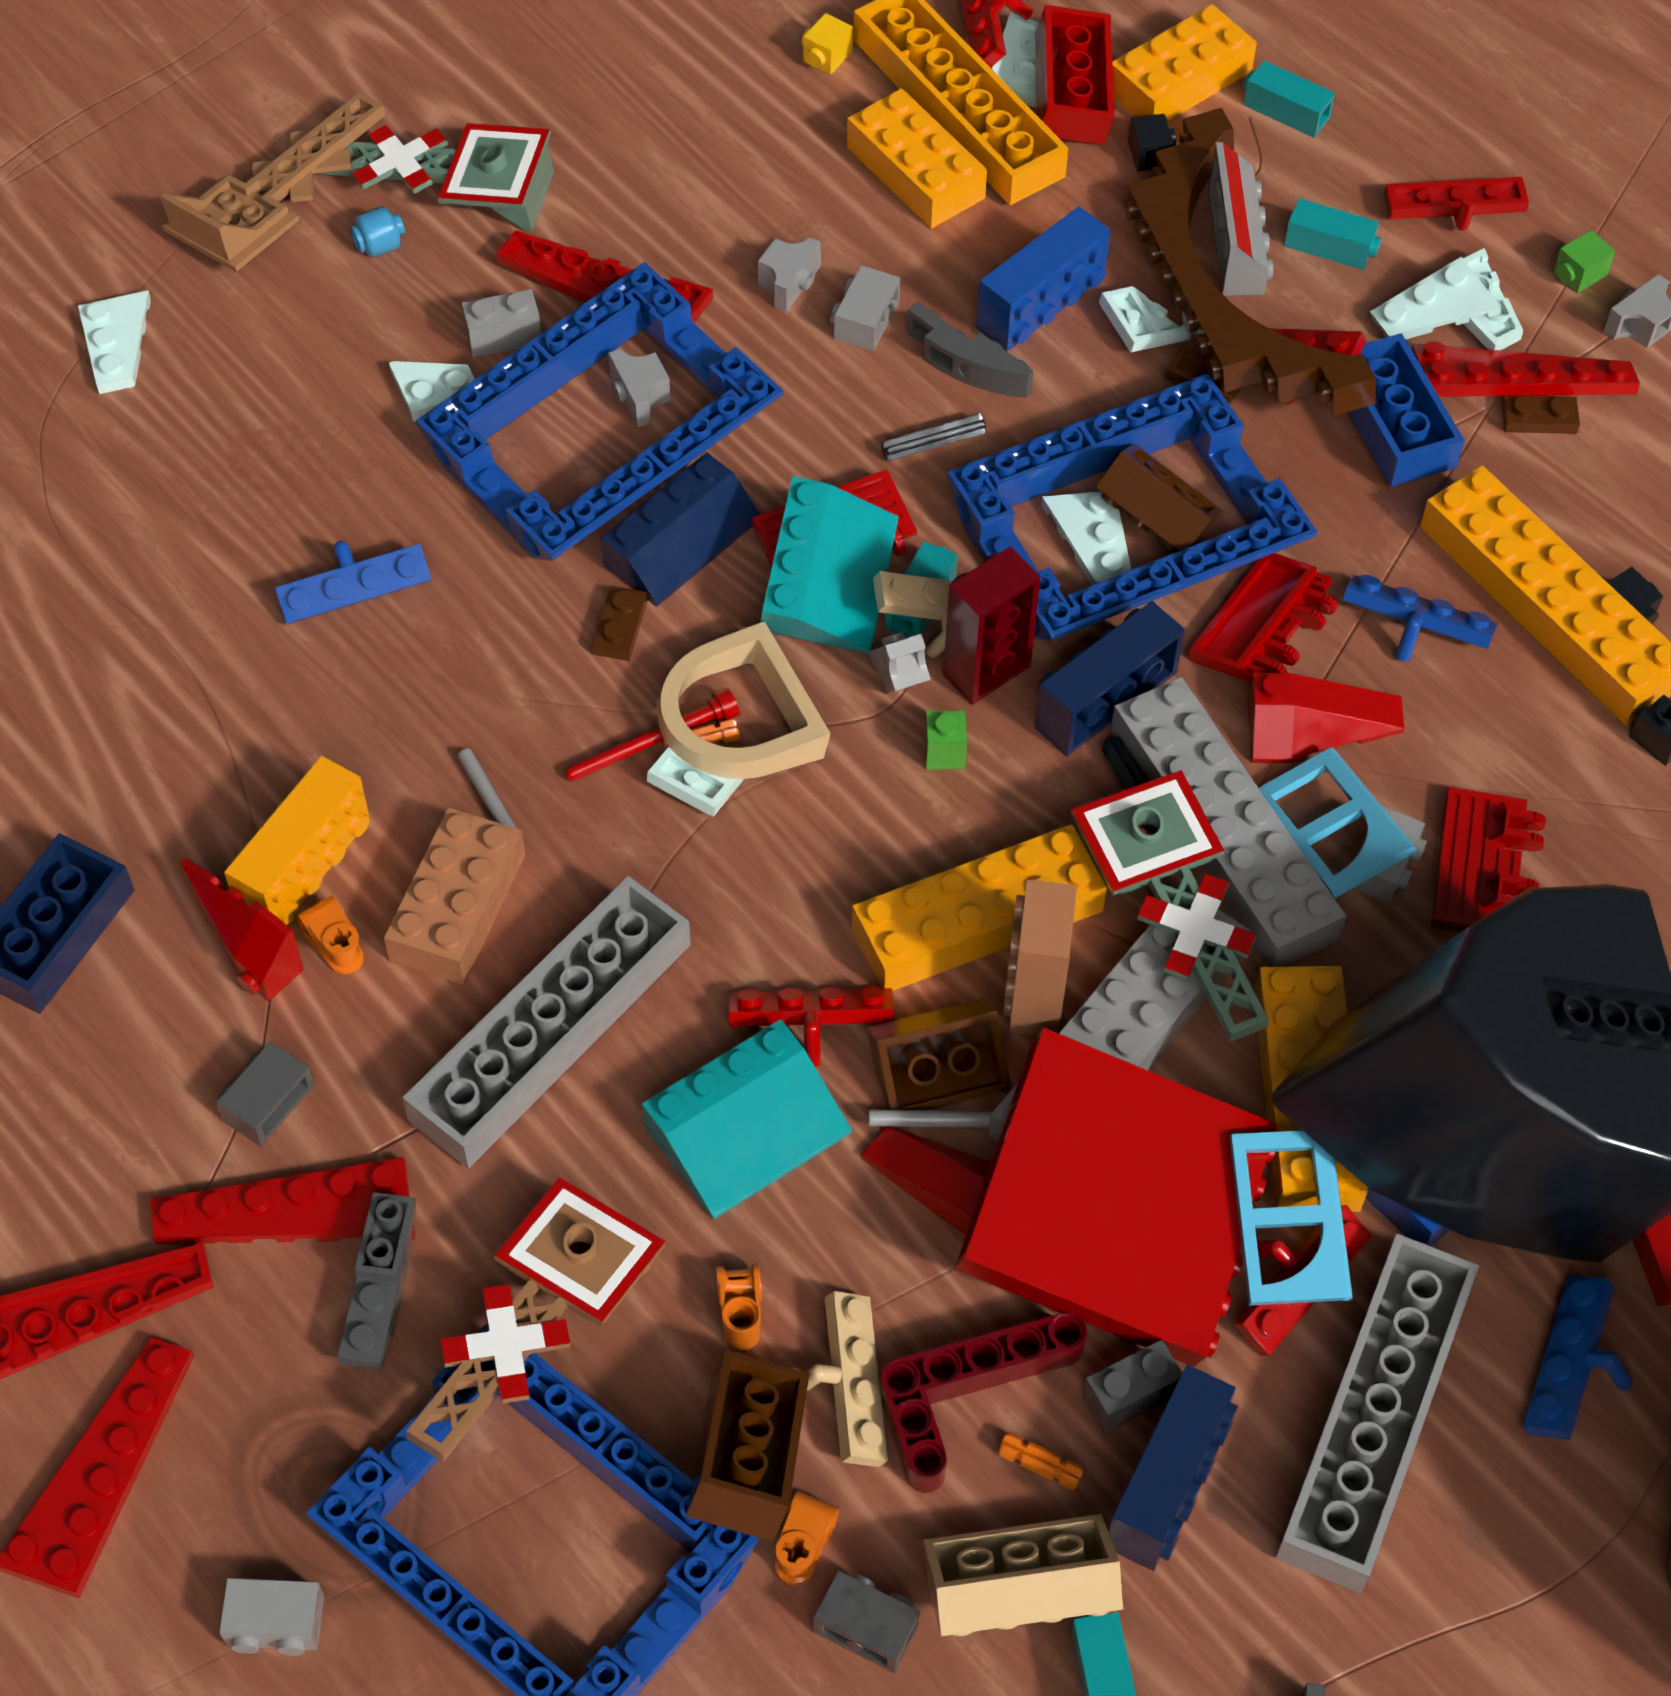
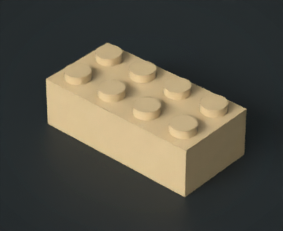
[923,1514,1123,1636]

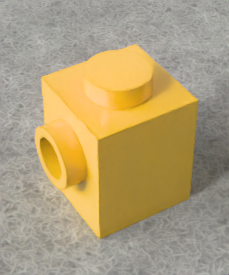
[801,13,853,75]

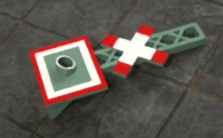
[313,123,554,231]
[1071,770,1269,1042]

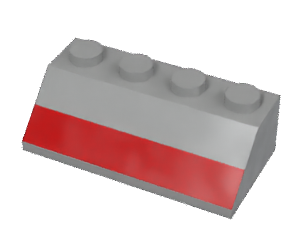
[1208,142,1273,296]

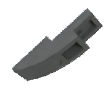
[907,301,1033,398]
[337,1192,416,1370]

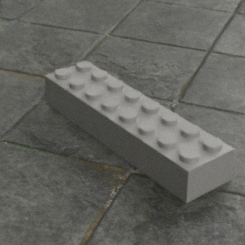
[1111,677,1347,967]
[402,876,691,1169]
[988,890,1250,1143]
[1276,1233,1479,1594]

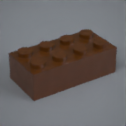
[686,1349,810,1542]

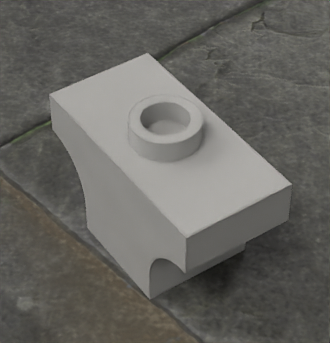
[758,237,821,313]
[1603,274,1671,348]
[608,348,671,428]
[869,632,931,694]

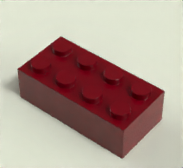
[943,546,1041,705]

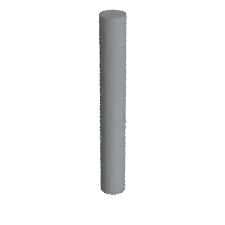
[458,748,516,828]
[868,1109,993,1128]

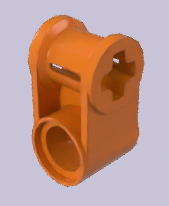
[296,896,364,975]
[716,1263,762,1351]
[774,1491,840,1586]

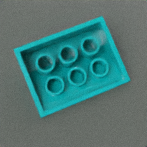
[760,476,899,654]
[642,1019,852,1220]

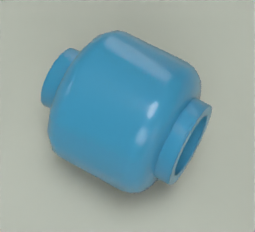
[350,206,405,258]

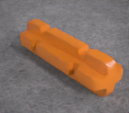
[663,719,739,750]
[999,1432,1084,1490]

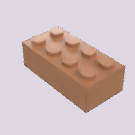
[384,807,526,986]
[1003,880,1077,1036]

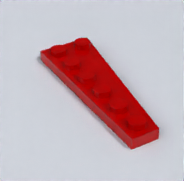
[496,230,713,330]
[1412,341,1640,397]
[150,1157,416,1244]
[0,1243,214,1379]
[0,1337,194,1599]

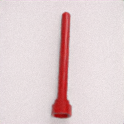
[565,688,740,781]

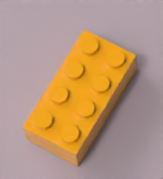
[1112,4,1257,122]
[847,88,987,229]
[224,756,370,925]

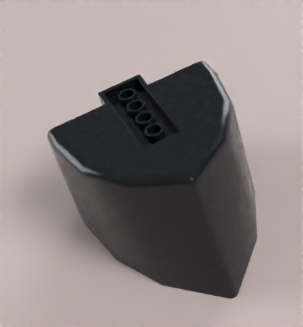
[1272,884,1671,1262]

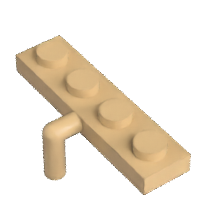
[873,571,952,658]
[805,1291,888,1467]

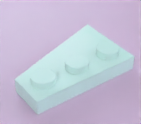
[1463,248,1523,350]
[1041,491,1131,586]

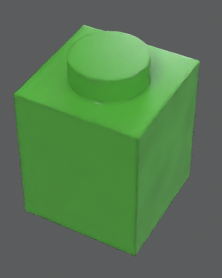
[1553,230,1616,293]
[925,711,967,770]

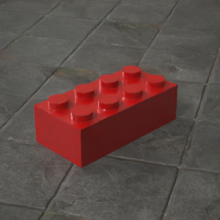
[1035,5,1114,145]

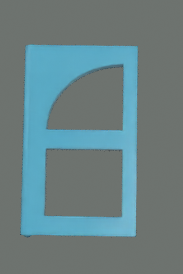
[1259,747,1416,899]
[1229,1131,1353,1306]

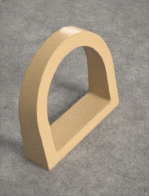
[658,622,831,779]

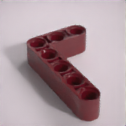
[880,1312,1087,1493]

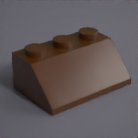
[1096,444,1223,553]
[866,998,1011,1110]

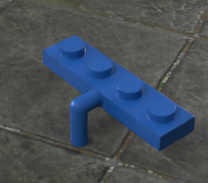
[274,541,432,625]
[1343,575,1498,662]
[1523,1275,1633,1440]

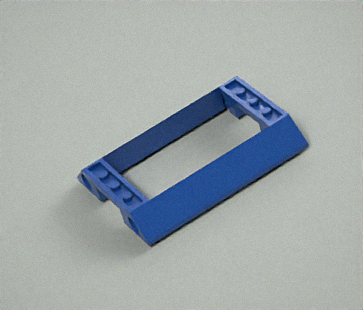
[416,262,784,561]
[947,373,1318,641]
[306,1322,760,1696]

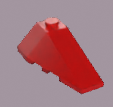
[1247,673,1405,763]
[180,858,304,1002]
[861,1126,991,1235]

